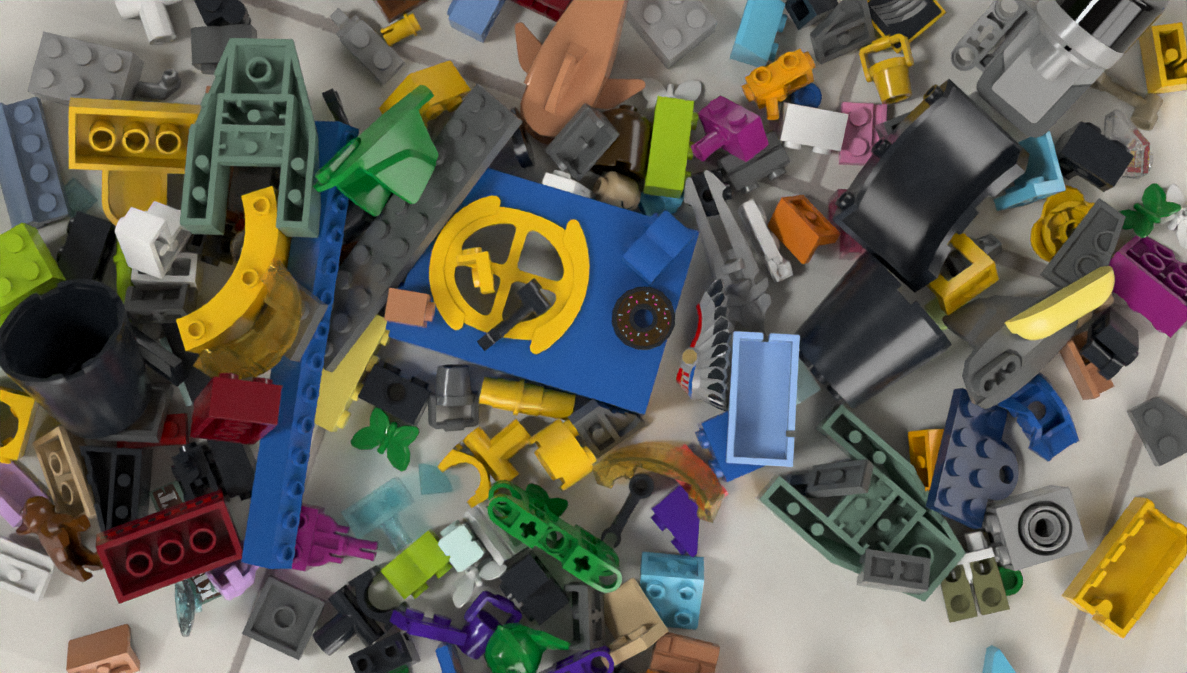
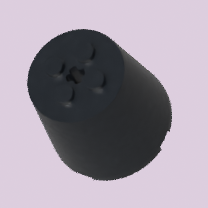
[793,251,952,409]
[0,279,152,439]

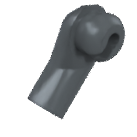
[136,69,181,100]

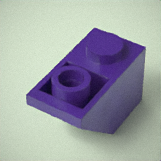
[650,484,701,558]

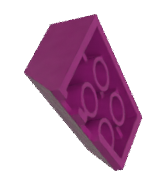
[1108,235,1187,338]

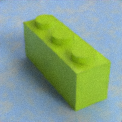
[643,96,698,199]

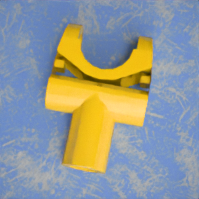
[437,418,532,508]

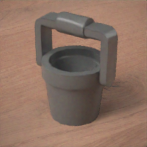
[428,364,479,432]

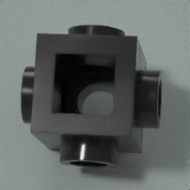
[689,168,732,217]
[186,223,243,267]

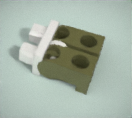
[940,530,1010,623]

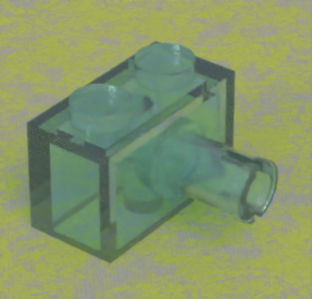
[341,476,415,552]

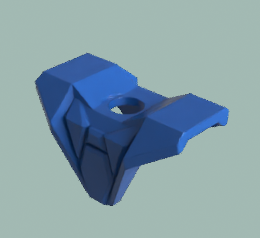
[998,372,1079,461]

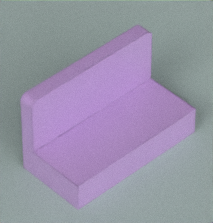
[0,461,50,527]

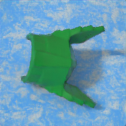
[484,623,570,673]

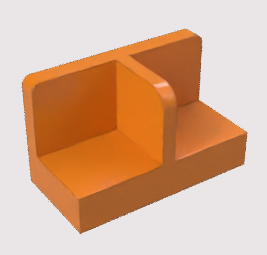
[768,195,841,264]

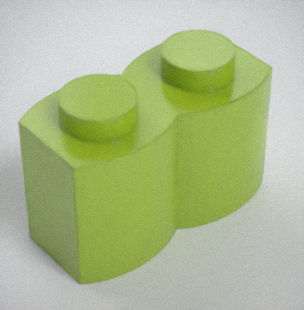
[381,529,453,600]

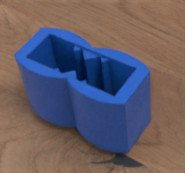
[622,210,695,286]

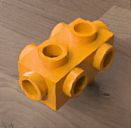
[741,49,816,120]

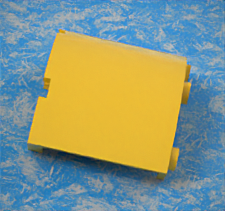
[176,186,292,357]

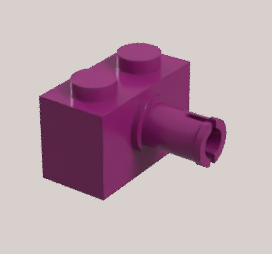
[691,95,769,162]

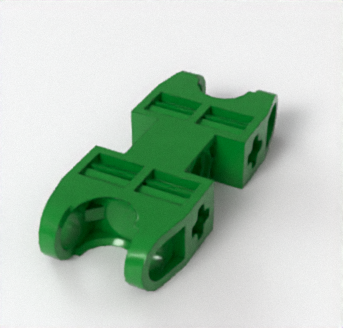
[488,480,622,593]

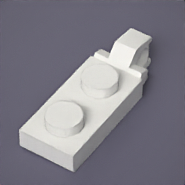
[737,199,794,284]

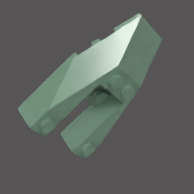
[180,38,321,238]
[755,404,966,602]

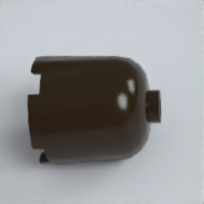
[589,104,653,182]

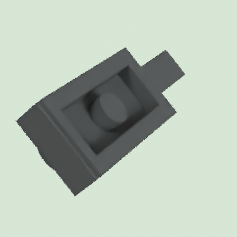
[790,459,874,498]

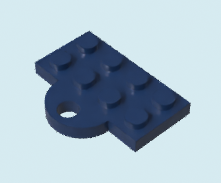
[926,388,1019,529]

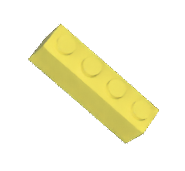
[314,314,391,432]

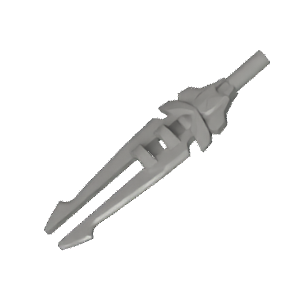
[684,170,771,342]

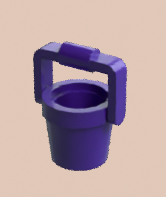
[456,591,522,660]

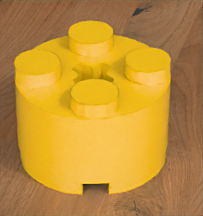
[527,419,597,492]

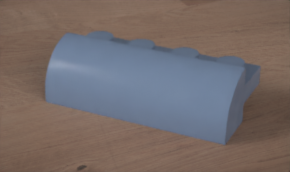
[0,97,72,229]

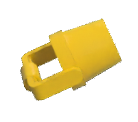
[859,34,914,104]

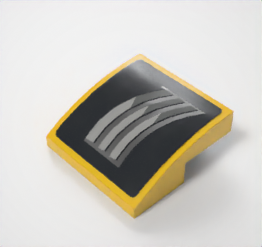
[867,0,947,54]

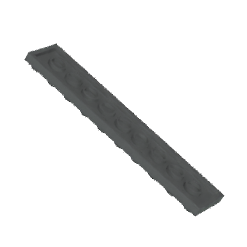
[323,83,523,372]

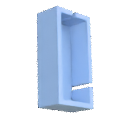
[726,331,800,467]

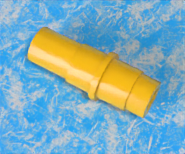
[479,376,576,421]

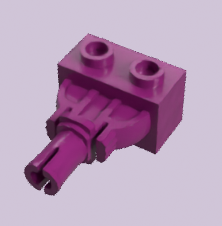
[292,503,379,572]

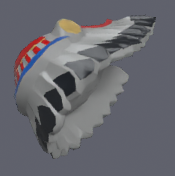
[676,279,736,412]

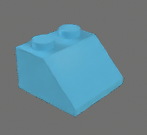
[729,0,788,67]

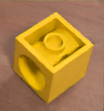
[0,386,39,464]

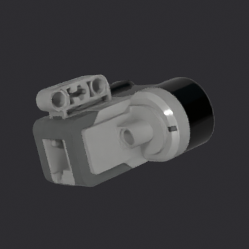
[950,0,1170,138]

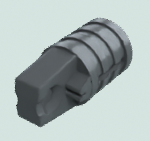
[944,233,1002,278]

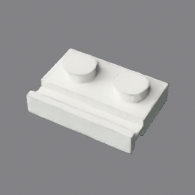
[463,492,530,566]
[0,536,55,602]

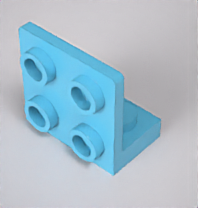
[994,131,1066,211]
[639,552,704,630]

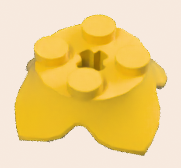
[1030,185,1094,262]

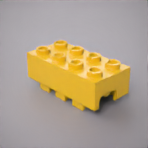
[1061,497,1187,639]

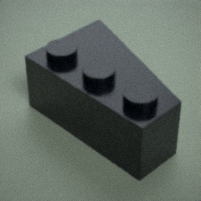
[79,446,153,532]

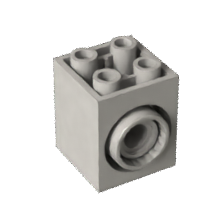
[982,485,1088,571]

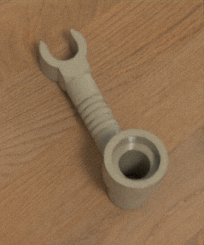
[1090,72,1163,131]

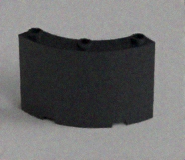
[832,79,1030,293]

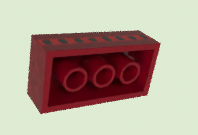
[190,373,282,445]
[95,489,243,604]

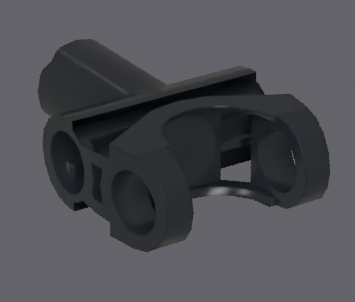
[312,565,410,656]

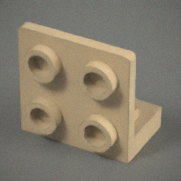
[601,578,669,669]

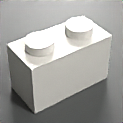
[776,102,849,155]

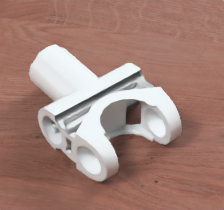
[114,0,183,45]

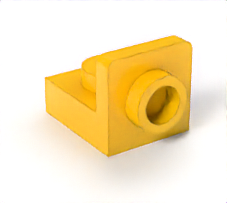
[456,247,496,295]

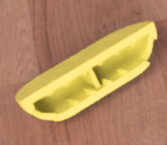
[1005,266,1115,340]

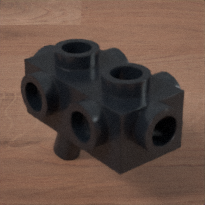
[171,441,230,503]

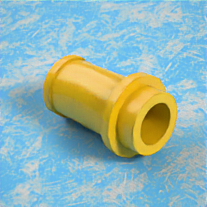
[380,13,422,47]

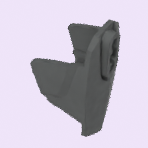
[942,286,1079,409]

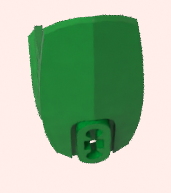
[313,85,439,216]

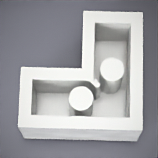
[114,201,192,279]

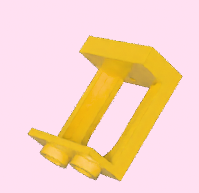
[926,233,999,315]

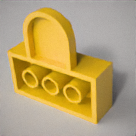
[69,97,201,226]

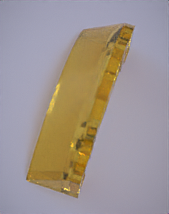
[193,256,302,380]
[592,442,725,523]

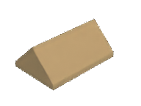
[32,426,97,520]

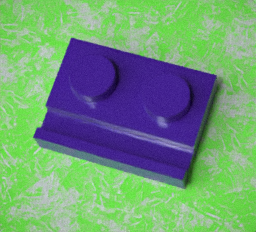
[390,607,467,646]

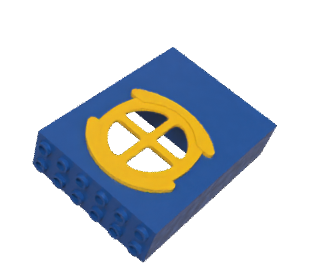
[386,168,700,415]

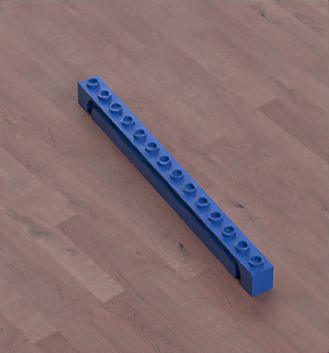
[241,121,359,569]

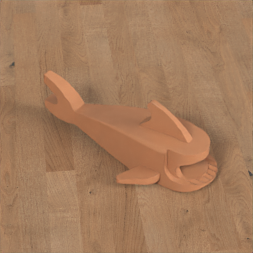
[514,0,646,145]

